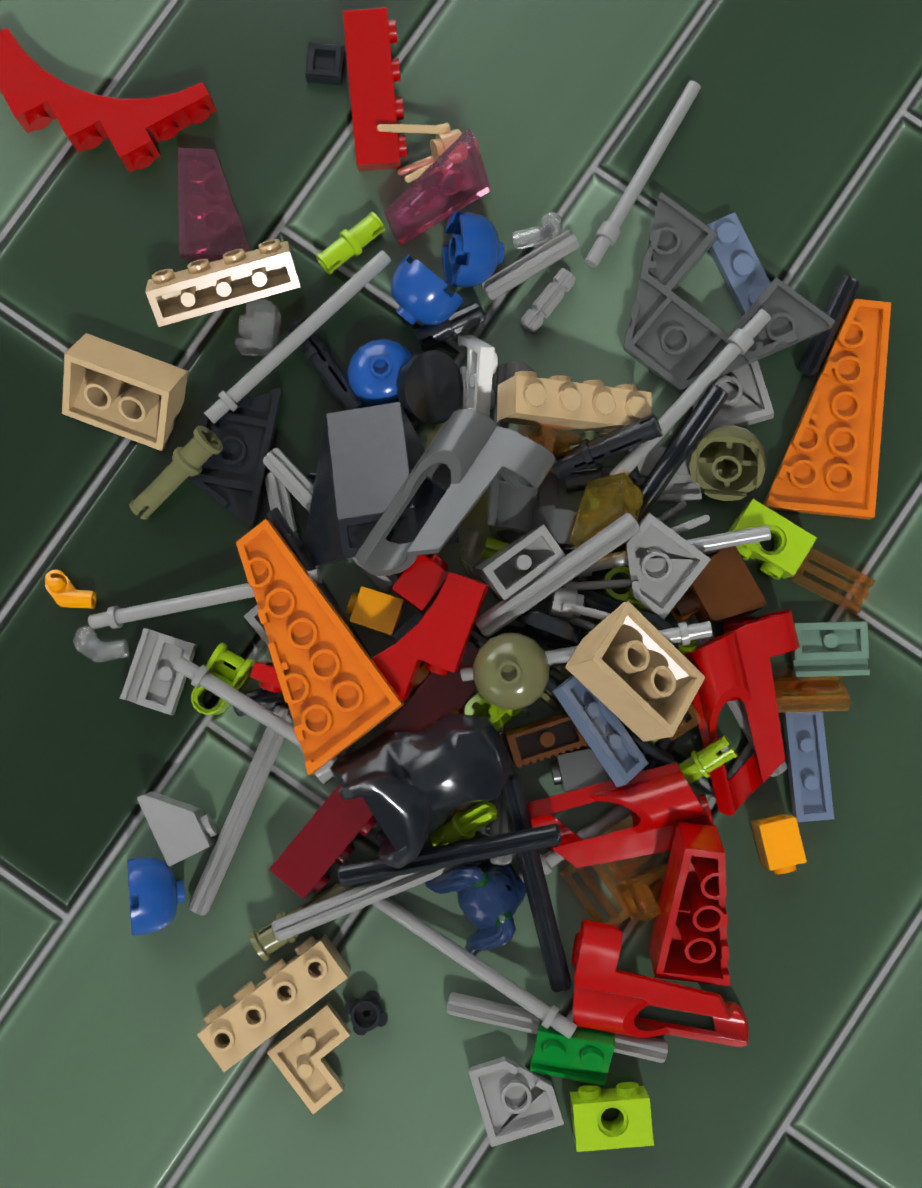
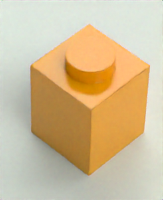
[346,586,406,637]
[750,814,807,874]

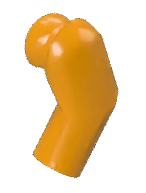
[45,569,97,609]

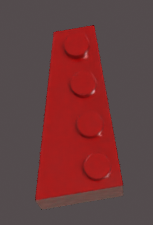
[343,7,407,172]
[648,822,730,986]

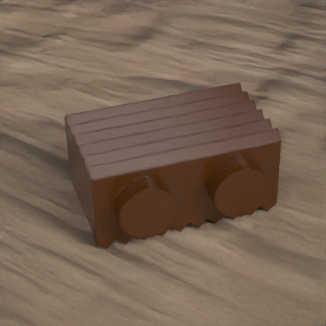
[504,712,588,768]

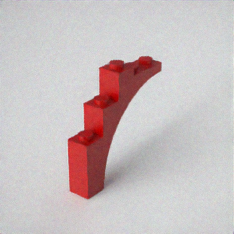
[0,28,216,173]
[250,572,489,702]

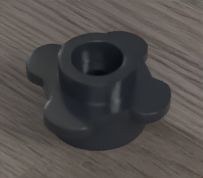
[345,990,388,1035]

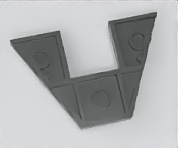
[624,192,835,394]

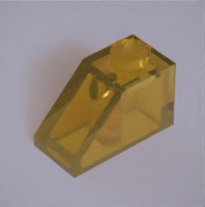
[570,472,644,548]

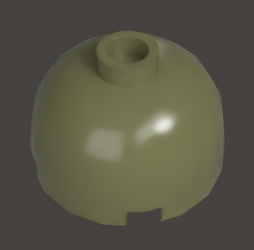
[689,425,766,501]
[473,633,550,710]

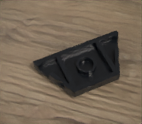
[188,388,284,528]

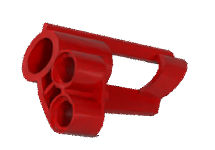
[683,610,800,817]
[527,763,715,868]
[571,919,749,1047]

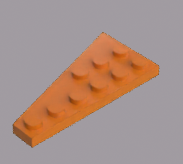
[763,299,891,520]
[236,519,404,776]

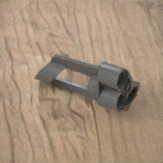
[487,360,598,553]
[355,409,555,576]

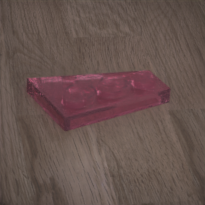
[384,129,491,246]
[178,148,251,259]

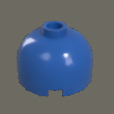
[442,211,504,287]
[391,254,464,325]
[347,339,413,407]
[127,857,185,936]

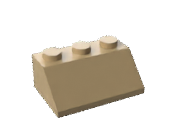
[62,333,188,451]
[565,601,705,742]

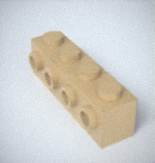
[145,239,300,327]
[497,371,652,434]
[197,933,351,1072]

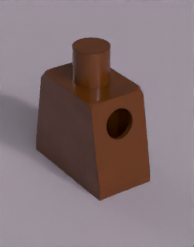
[671,546,768,626]

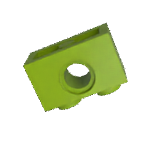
[728,499,817,580]
[569,1082,654,1152]

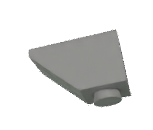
[475,524,566,600]
[137,792,218,867]

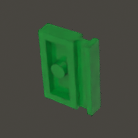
[530,1020,615,1086]

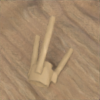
[377,122,466,183]

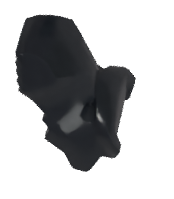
[330,713,512,869]

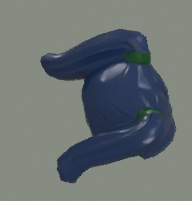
[425,861,526,956]

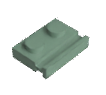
[791,621,870,677]

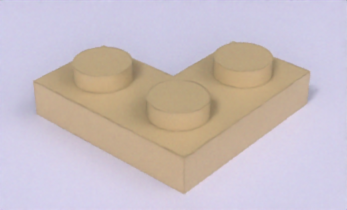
[267,1001,352,1114]

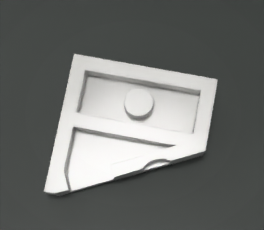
[458,335,498,417]

